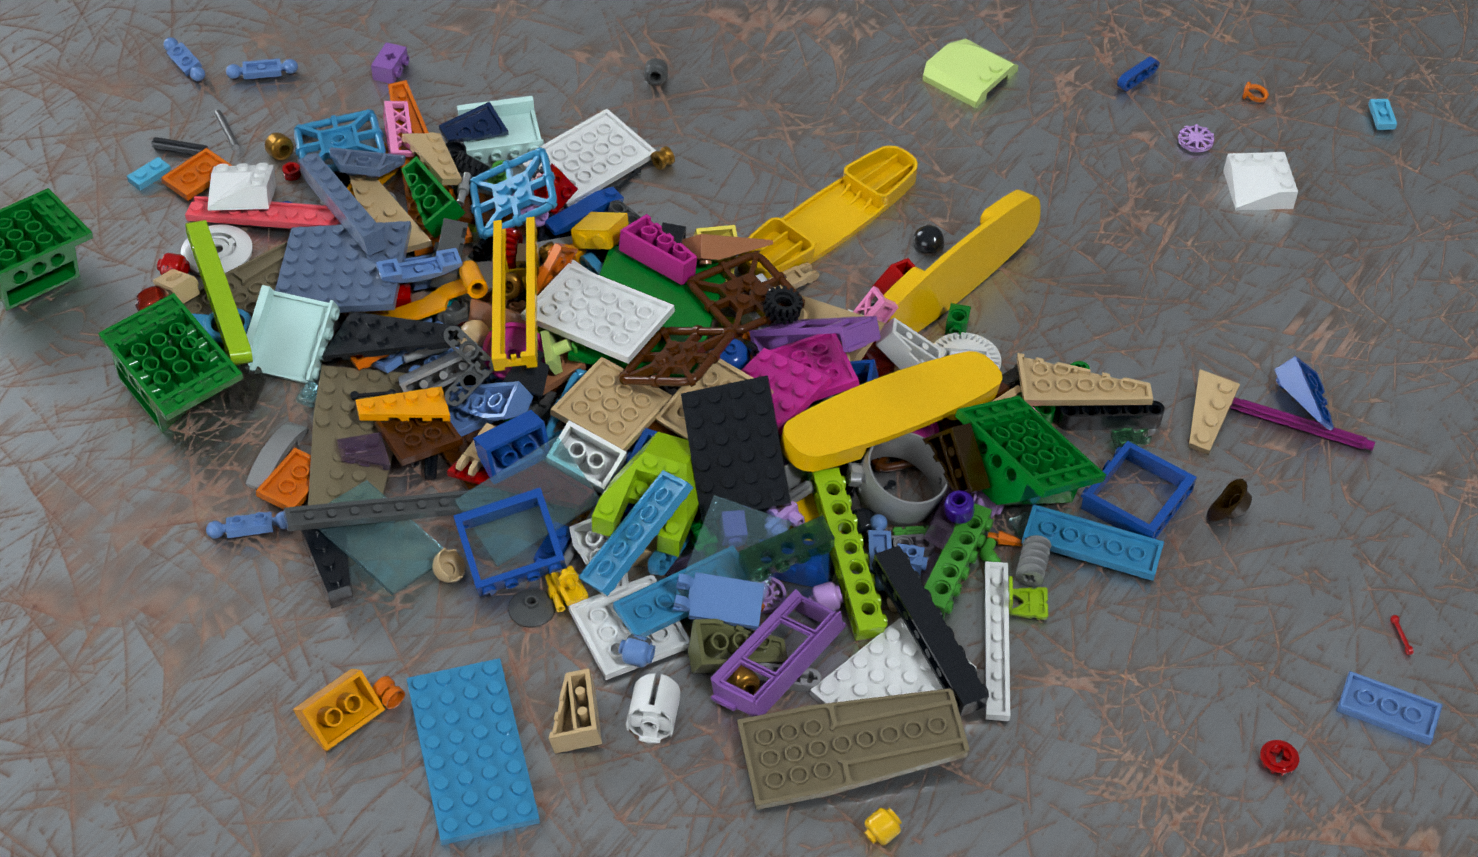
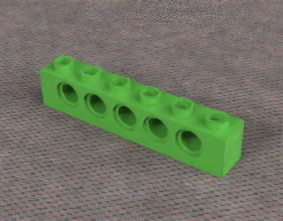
[924,503,994,619]

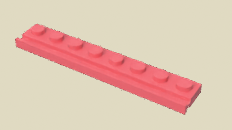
[185,196,342,229]

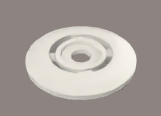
[181,225,253,275]
[934,332,1002,369]

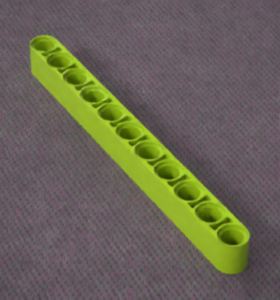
[185,220,253,365]

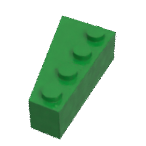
[401,156,465,238]

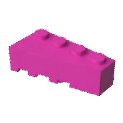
[619,214,697,285]

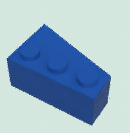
[755,540,835,587]

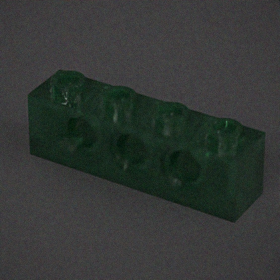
[739,515,835,582]

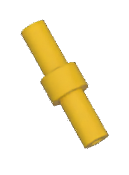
[545,573,565,612]

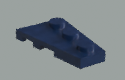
[439,101,508,142]

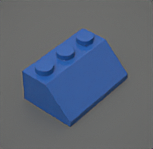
[473,410,550,485]

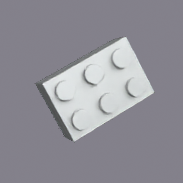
[546,420,627,494]

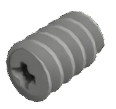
[1016,535,1051,587]

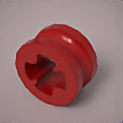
[282,162,301,181]

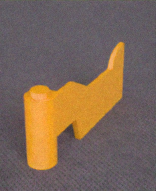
[365,260,488,320]

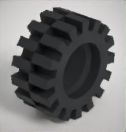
[454,151,491,177]
[763,286,803,325]

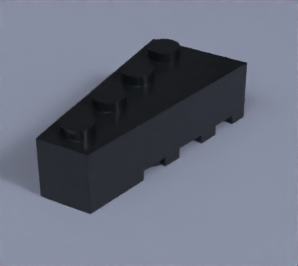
[301,526,353,609]

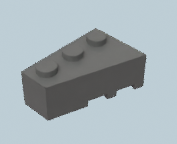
[430,218,468,288]

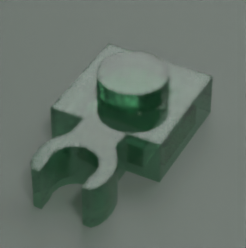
[1110,427,1152,450]

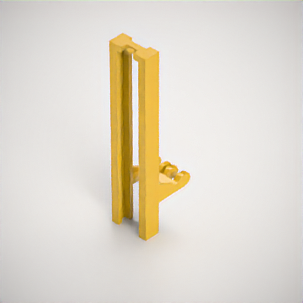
[492,217,540,371]

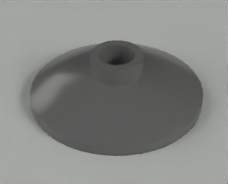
[509,589,555,628]

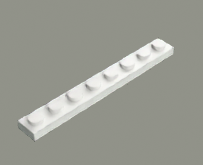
[984,561,1010,721]

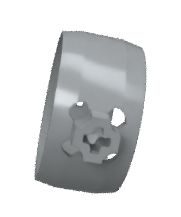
[845,433,948,527]

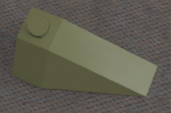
[688,619,788,674]

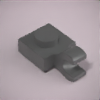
[528,391,557,422]

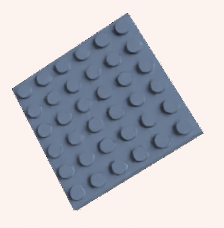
[275,221,412,313]

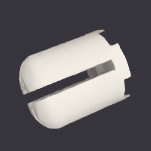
[626,673,681,743]

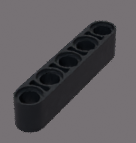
[1057,400,1165,431]

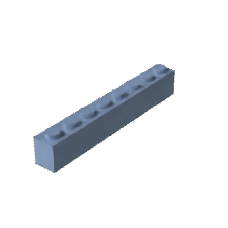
[298,152,387,256]

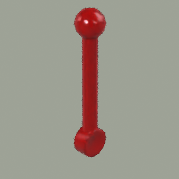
[1390,615,1414,655]

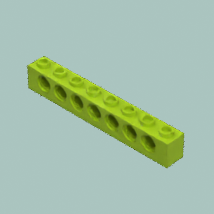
[810,467,888,641]

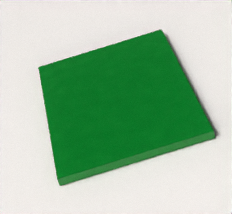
[568,245,730,378]

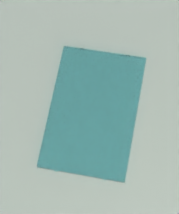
[455,436,599,567]
[318,480,443,596]
[673,495,791,632]

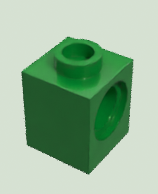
[945,303,971,335]

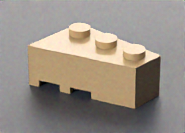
[549,668,602,754]

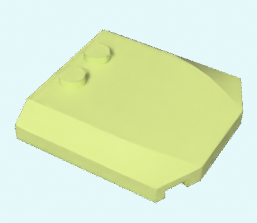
[923,39,1019,108]

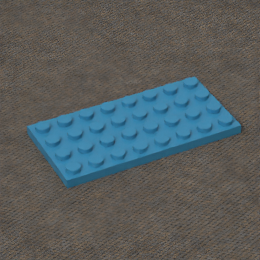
[406,658,540,846]

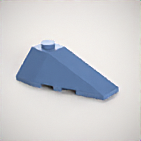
[447,381,533,420]

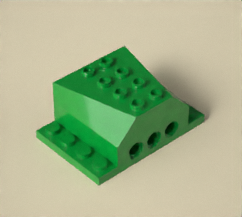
[0,188,93,311]
[98,293,243,433]
[955,396,1106,505]

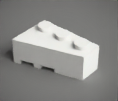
[876,318,942,370]

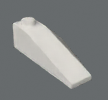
[569,518,629,597]

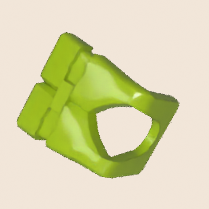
[1008,576,1048,620]

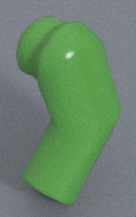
[980,537,1001,562]

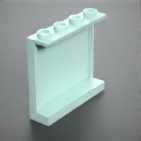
[457,96,544,163]
[239,285,340,386]

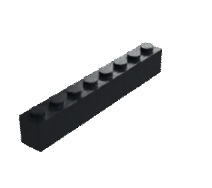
[872,546,989,717]

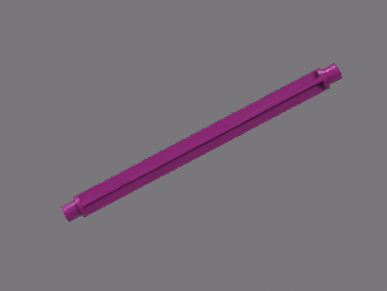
[1230,397,1375,451]

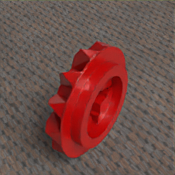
[1259,740,1299,776]

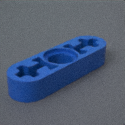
[1117,56,1159,92]

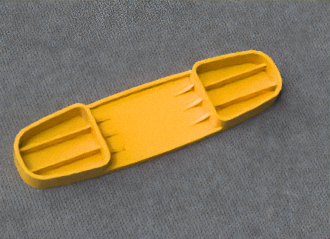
[737,145,918,279]
[883,189,1041,333]
[780,351,1003,472]

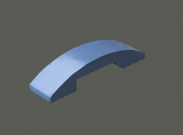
[376,248,463,283]

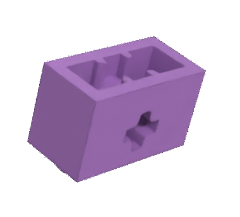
[371,42,410,84]

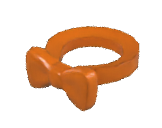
[1242,82,1269,103]

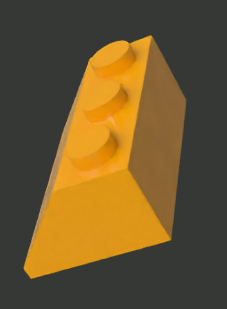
[292,669,385,751]

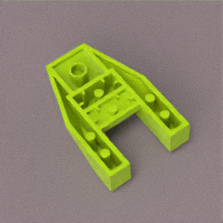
[592,432,699,557]

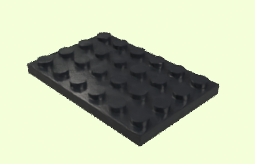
[681,375,792,523]

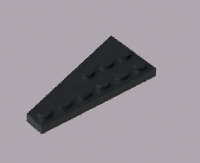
[322,311,462,362]

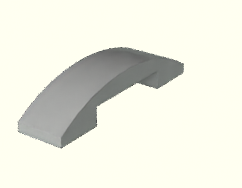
[246,421,309,489]

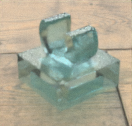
[296,381,318,409]

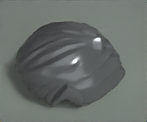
[435,300,470,327]

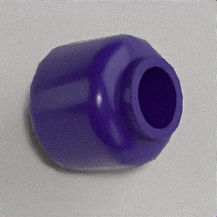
[945,490,975,524]

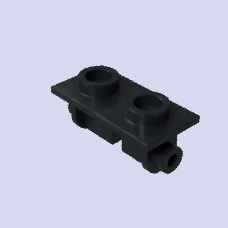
[468,236,493,262]

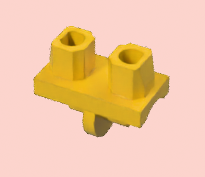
[551,565,589,606]

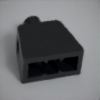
[503,350,549,404]

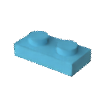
[1368,99,1397,130]
[127,157,171,191]

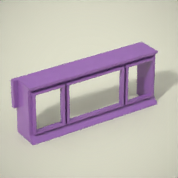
[749,316,881,352]
[711,589,846,716]

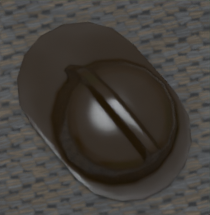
[1207,479,1252,522]

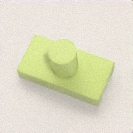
[540,329,572,375]

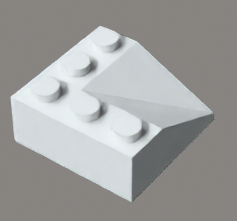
[1223,152,1298,211]
[208,163,276,211]

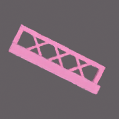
[383,101,415,157]
[853,286,899,324]

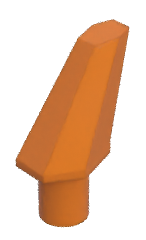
[987,530,1023,546]

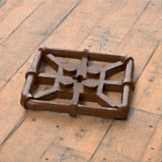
[687,251,805,336]
[618,325,736,388]

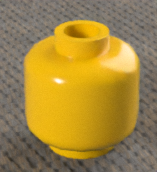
[864,808,902,845]

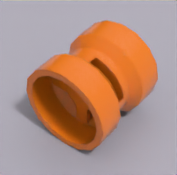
[372,676,405,709]

